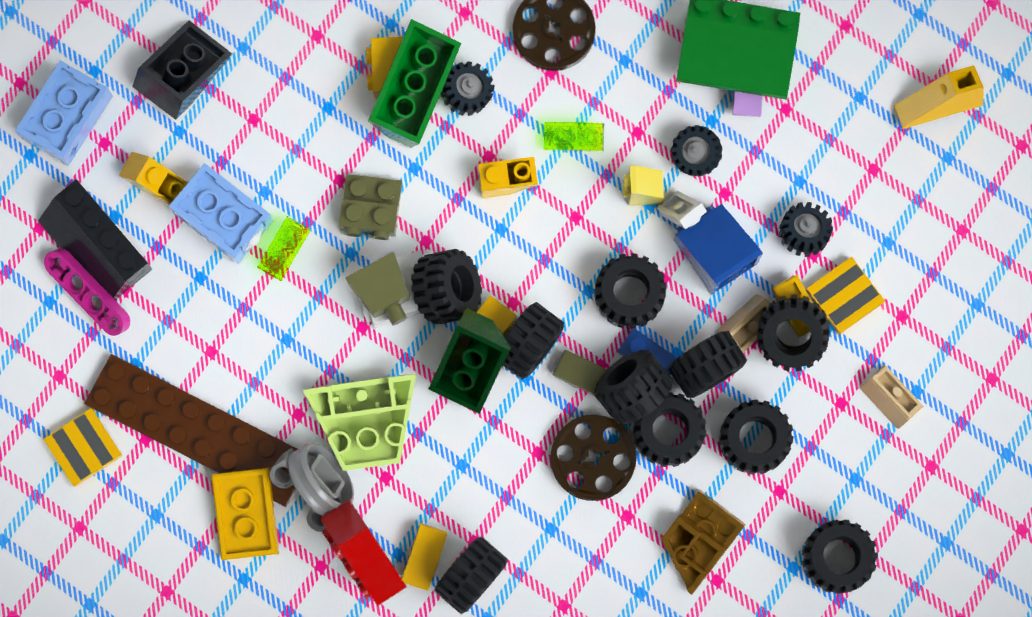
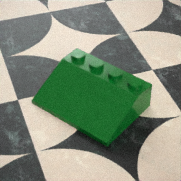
[676,0,801,100]

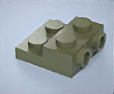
[339,174,403,240]

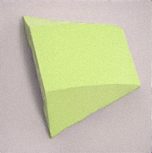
[303,374,416,471]

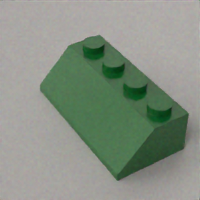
[368,19,462,148]

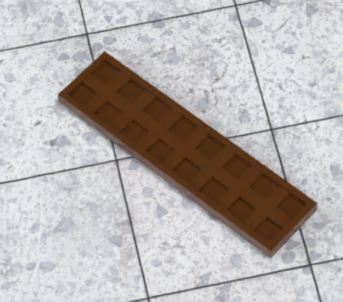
[84,354,298,507]

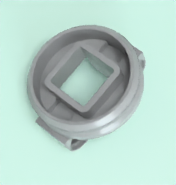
[270,443,354,532]

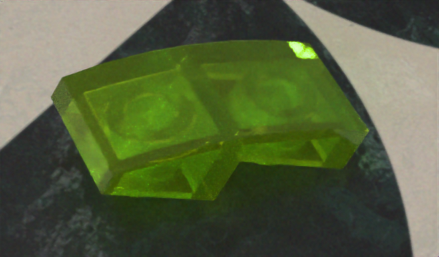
[544,122,604,152]
[257,216,311,281]

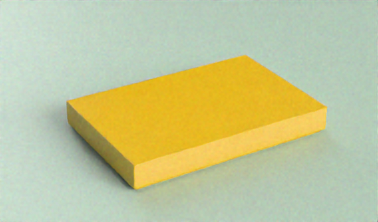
[211,468,279,560]

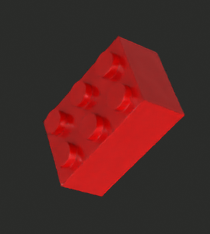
[320,499,407,606]

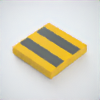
[806,256,885,335]
[43,408,123,487]

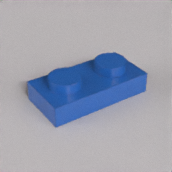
[617,328,677,375]

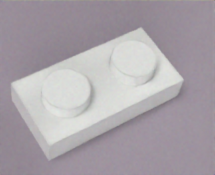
[657,191,707,229]

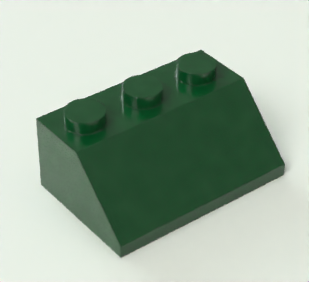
[428,308,511,414]

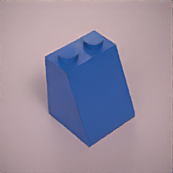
[674,204,763,295]

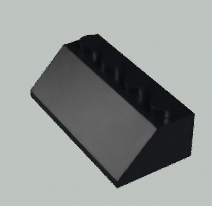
[38,179,153,300]

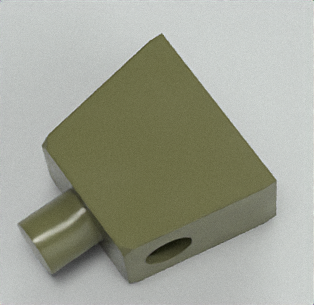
[345,252,410,326]

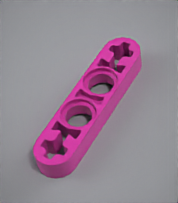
[44,249,130,336]

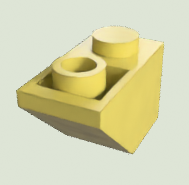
[622,165,664,206]

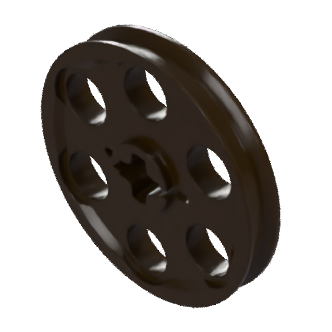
[513,0,596,71]
[551,415,636,501]

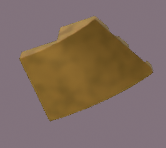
[661,490,746,595]

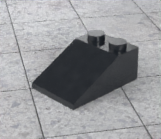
[132,20,232,120]

